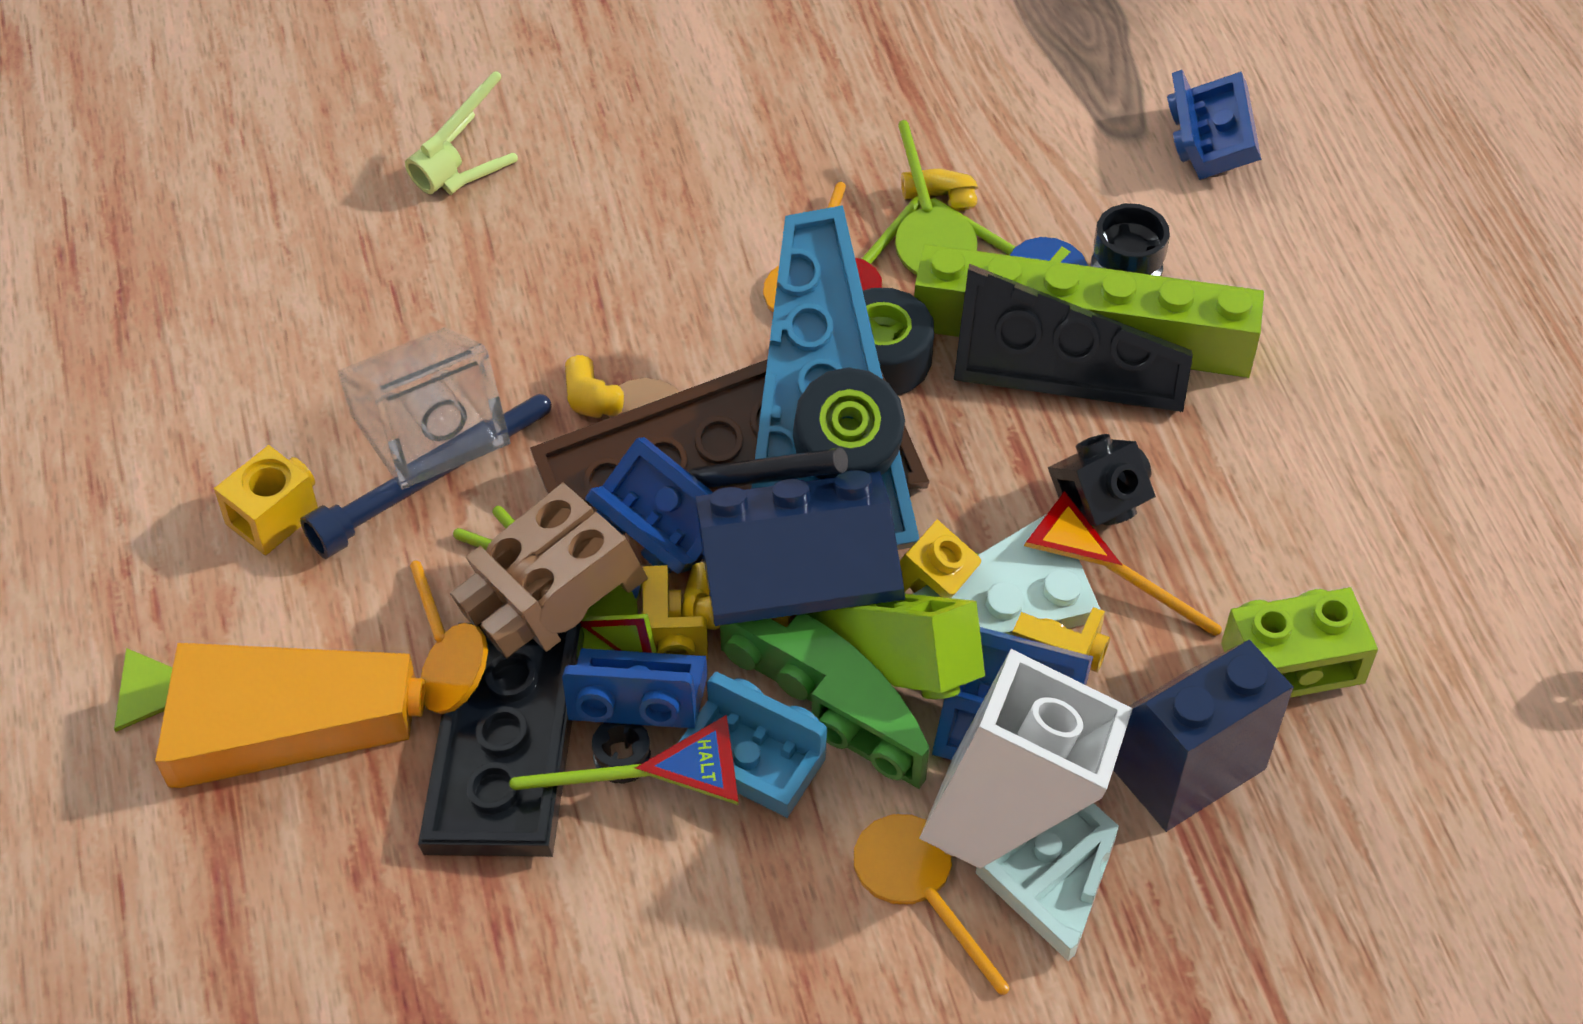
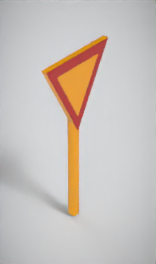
[1024,491,1222,636]

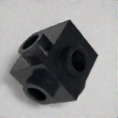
[1048,434,1156,526]

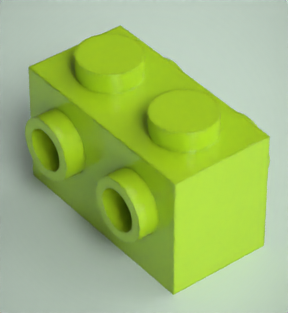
[1221,587,1378,698]

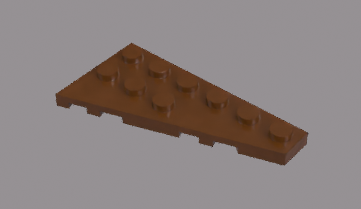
[530,359,929,506]

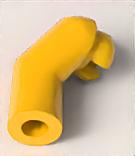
[901,168,978,211]

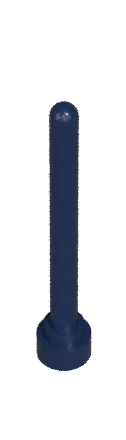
[300,394,552,559]

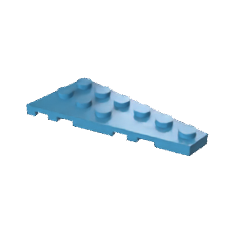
[751,205,919,550]

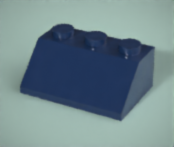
[695,470,905,626]

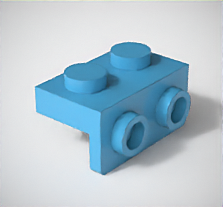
[678,672,827,818]

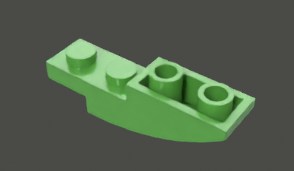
[720,614,929,789]

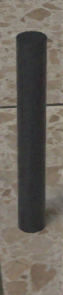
[690,447,848,490]

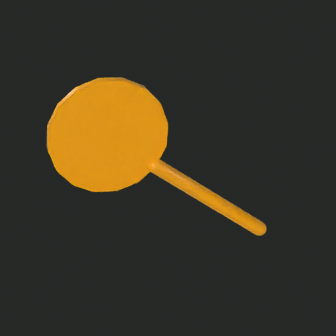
[410,560,488,714]
[854,814,1009,995]

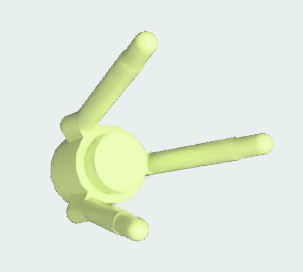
[405,71,518,195]

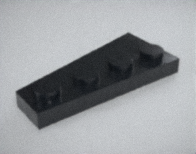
[954,264,1193,412]

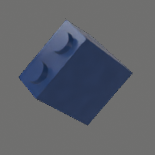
[1113,640,1293,832]

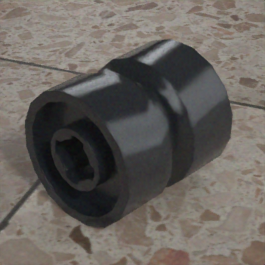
[1090,203,1170,276]

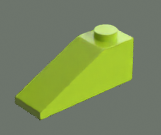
[806,594,985,699]

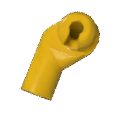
[565,355,624,418]
[682,562,720,630]

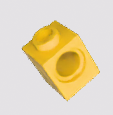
[214,445,318,556]

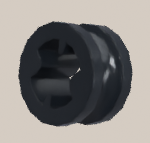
[591,723,651,784]

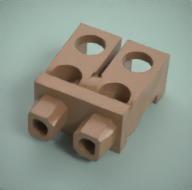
[450,482,648,659]

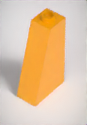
[155,643,425,788]

